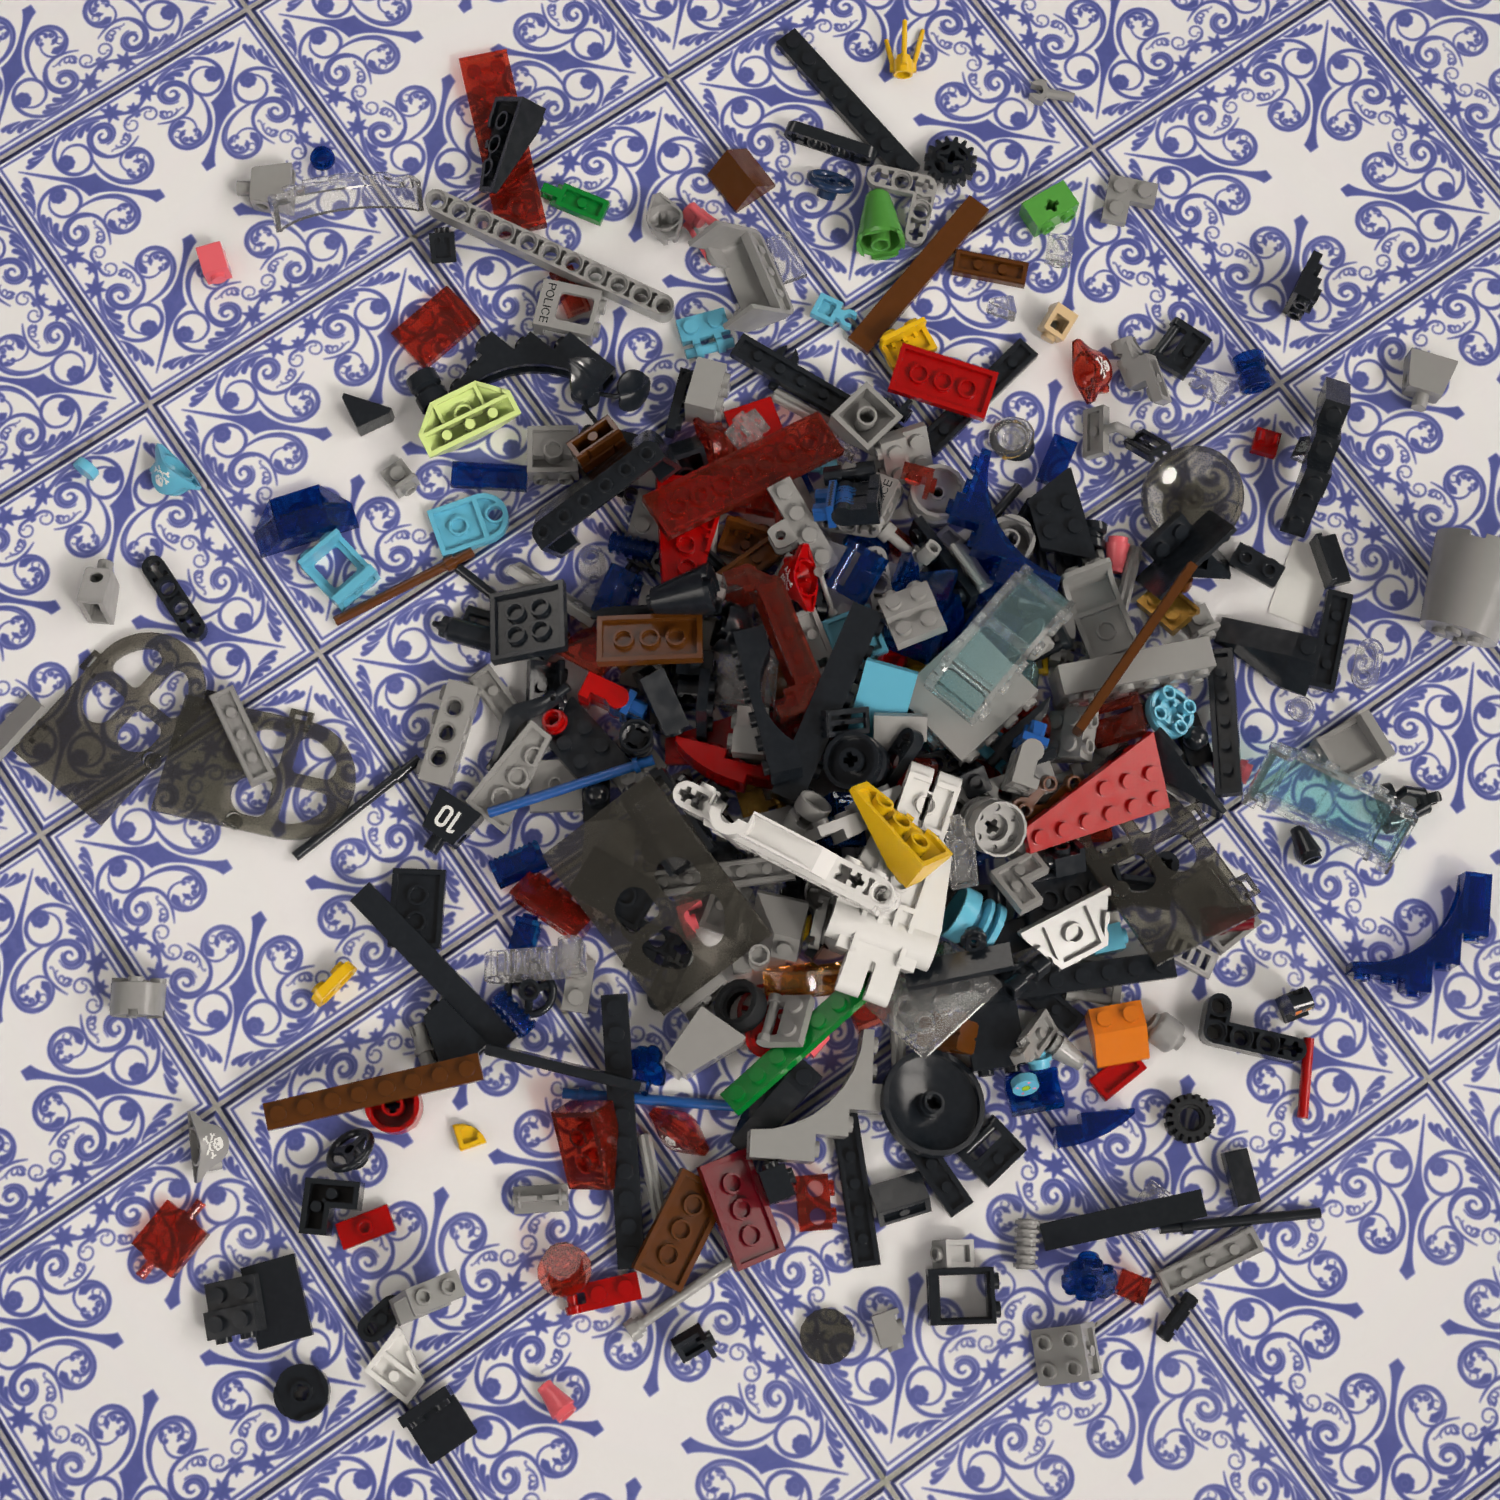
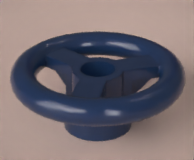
[807,169,854,201]

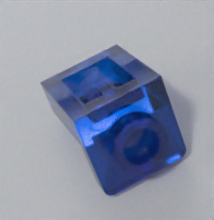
[508,913,543,956]

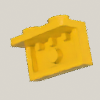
[879,317,937,372]

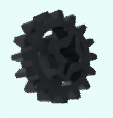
[924,136,977,190]

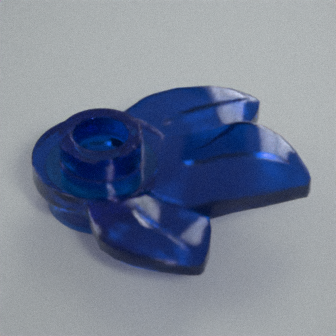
[632,1045,666,1096]

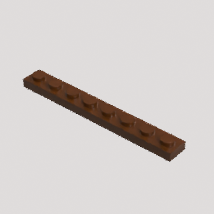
[263,1053,484,1131]

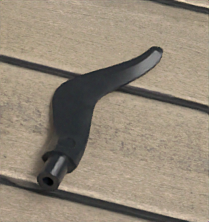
[486,682,572,771]

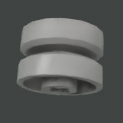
[907,464,967,528]

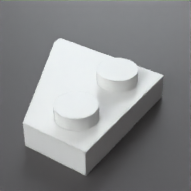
[364,1327,426,1405]

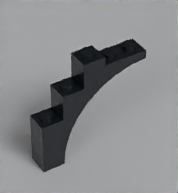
[449,331,617,393]
[1280,377,1351,538]

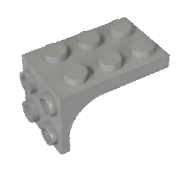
[1061,557,1137,659]

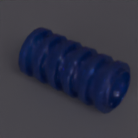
[608,531,657,563]
[488,989,536,1039]

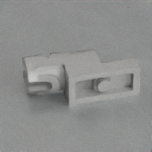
[1110,336,1172,406]

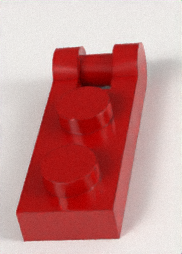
[561,1271,642,1316]

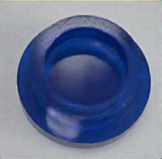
[310,146,335,171]

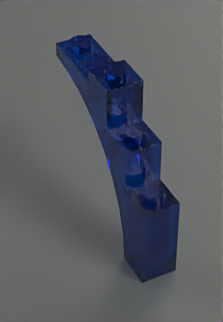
[945,448,1061,607]
[1345,871,1493,1000]

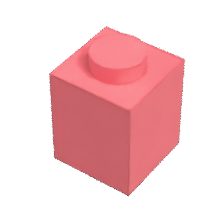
[196,241,233,285]

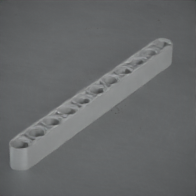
[425,189,674,323]

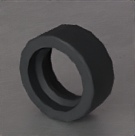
[714,979,768,1033]

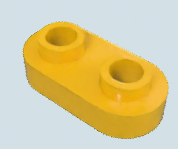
[311,961,357,1007]

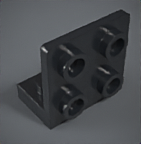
[397,1385,477,1464]

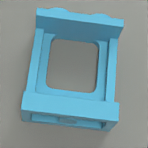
[297,528,381,612]

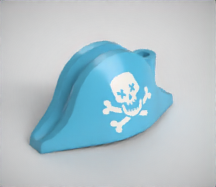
[149,443,202,496]

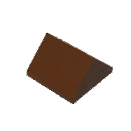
[707,148,776,213]

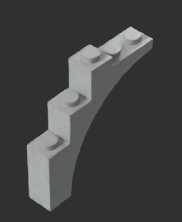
[746,1029,883,1164]

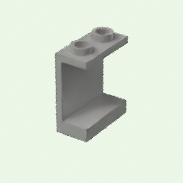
[389,1269,466,1326]

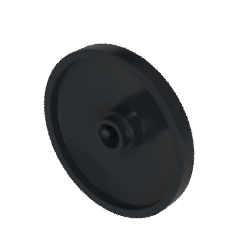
[880,1049,985,1158]

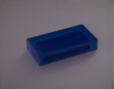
[1035,433,1078,485]

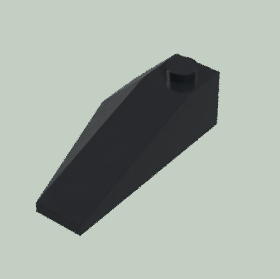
[730,1059,822,1150]

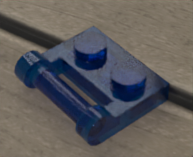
[825,539,889,605]

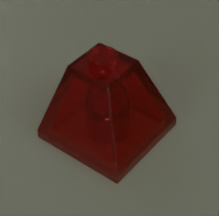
[556,626,613,677]

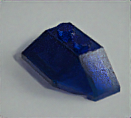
[254,484,359,558]

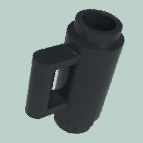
[432,605,490,653]

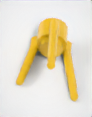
[884,19,925,79]

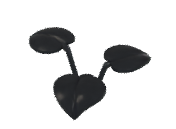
[568,357,651,433]

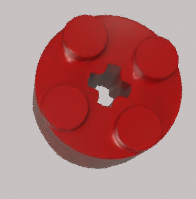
[365,1096,424,1135]

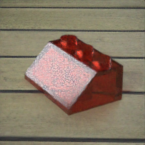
[509,872,596,946]

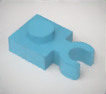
[810,292,857,331]

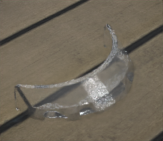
[267,172,424,233]

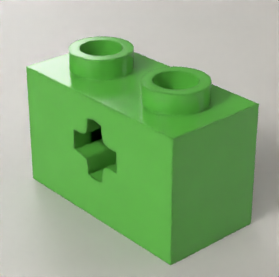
[1019,180,1079,238]

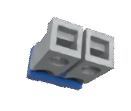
[1000,720,1050,797]

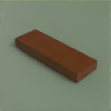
[951,249,1029,289]

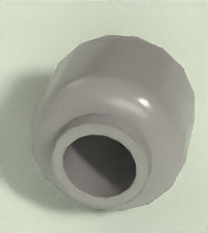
[1147,1012,1186,1052]

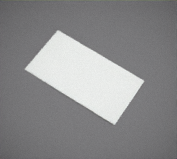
[1267,539,1325,629]

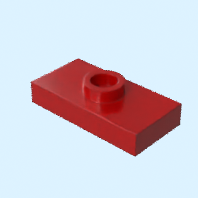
[335,1204,397,1250]

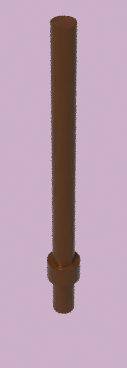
[333,547,475,626]

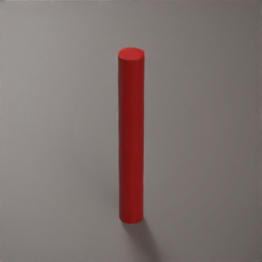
[1297,1037,1314,1119]

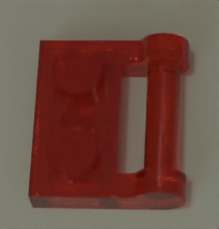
[1086,691,1148,749]

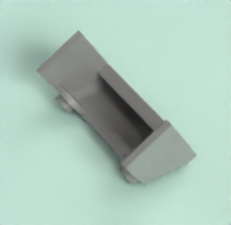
[688,220,794,333]

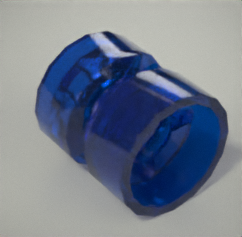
[1231,349,1273,395]

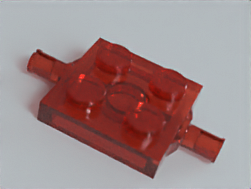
[131,1198,210,1280]

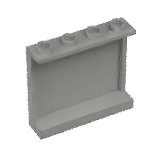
[908,624,1039,767]

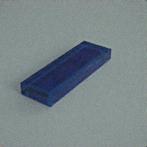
[450,461,528,493]

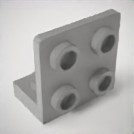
[1031,1321,1103,1386]

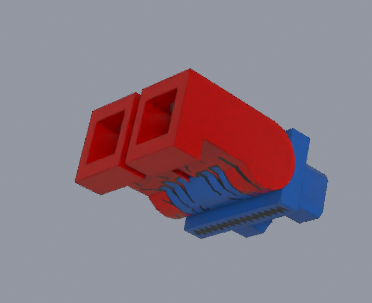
[578,671,649,724]

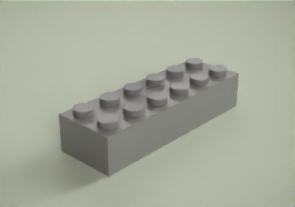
[1048,636,1217,710]

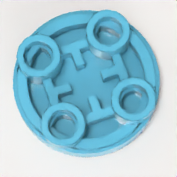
[1145,685,1196,739]

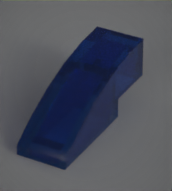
[1051,1108,1135,1150]

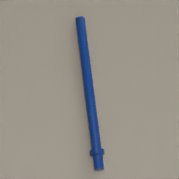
[487,755,656,818]
[562,1086,734,1112]

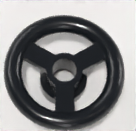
[504,965,557,1018]
[326,1128,375,1173]

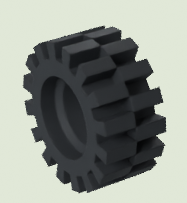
[1163,1093,1216,1144]

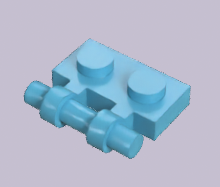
[676,307,735,359]

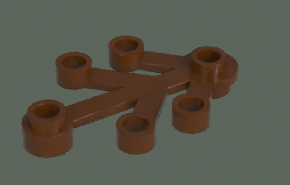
[1011,774,1082,843]

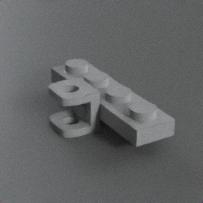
[767,476,840,573]

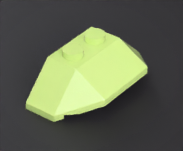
[418,380,521,458]

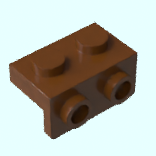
[717,515,770,558]

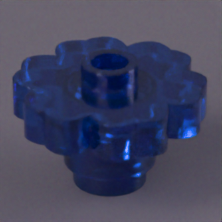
[1061,1251,1118,1302]

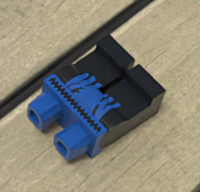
[812,474,884,528]

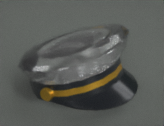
[988,417,1035,461]

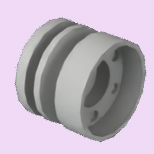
[957,796,1027,857]

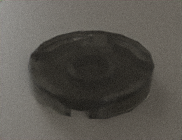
[799,1308,855,1365]

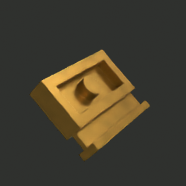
[1136,591,1200,636]

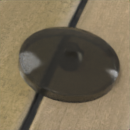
[1141,445,1244,532]

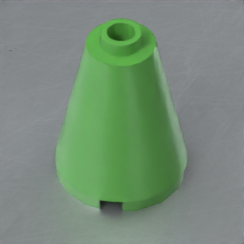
[856,188,905,260]

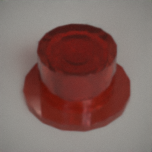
[537,1242,592,1298]

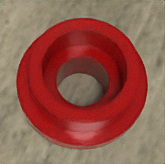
[542,709,568,735]

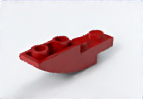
[675,736,774,793]

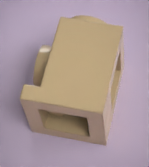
[1037,302,1079,344]

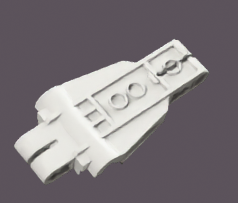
[824,761,963,1008]
[673,781,900,917]

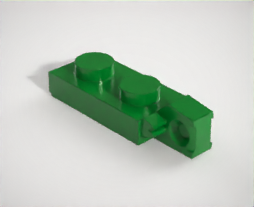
[540,182,610,226]

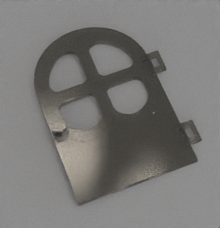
[13,632,206,826]
[151,690,356,840]
[1079,792,1261,966]

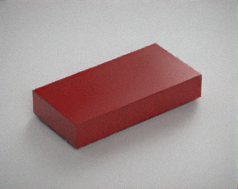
[1088,1061,1147,1102]

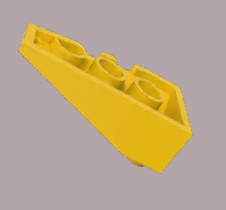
[849,781,953,888]

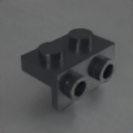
[1228,542,1286,589]
[526,659,568,714]

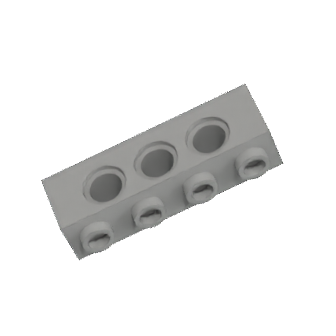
[416,679,482,790]

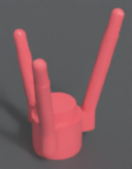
[682,202,719,265]

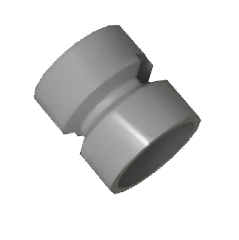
[783,790,832,838]

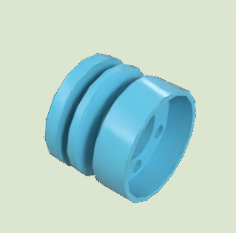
[940,885,1007,949]

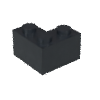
[299,1177,365,1236]

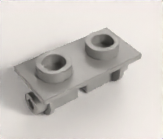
[512,1183,569,1215]

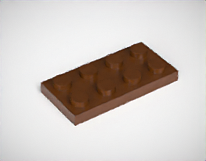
[597,614,703,667]
[631,1168,716,1293]

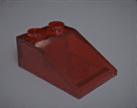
[551,1100,618,1190]

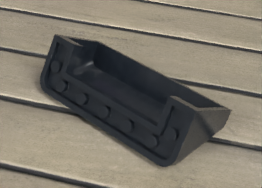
[532,430,682,558]

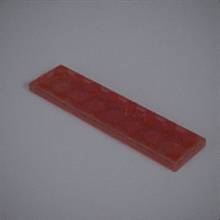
[459,49,547,238]
[642,411,845,541]

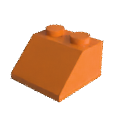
[1084,1000,1150,1069]

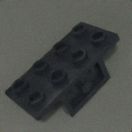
[1135,510,1237,600]

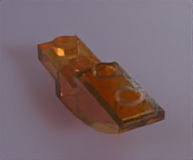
[763,961,842,997]

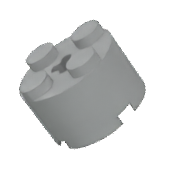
[981,514,1036,573]
[110,976,167,1019]

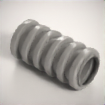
[1013,1218,1040,1270]

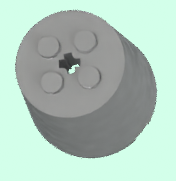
[1419,527,1500,648]

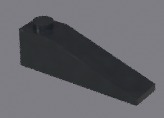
[479,97,546,194]
[1214,617,1325,697]
[1154,727,1227,819]

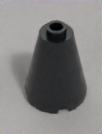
[646,562,722,615]

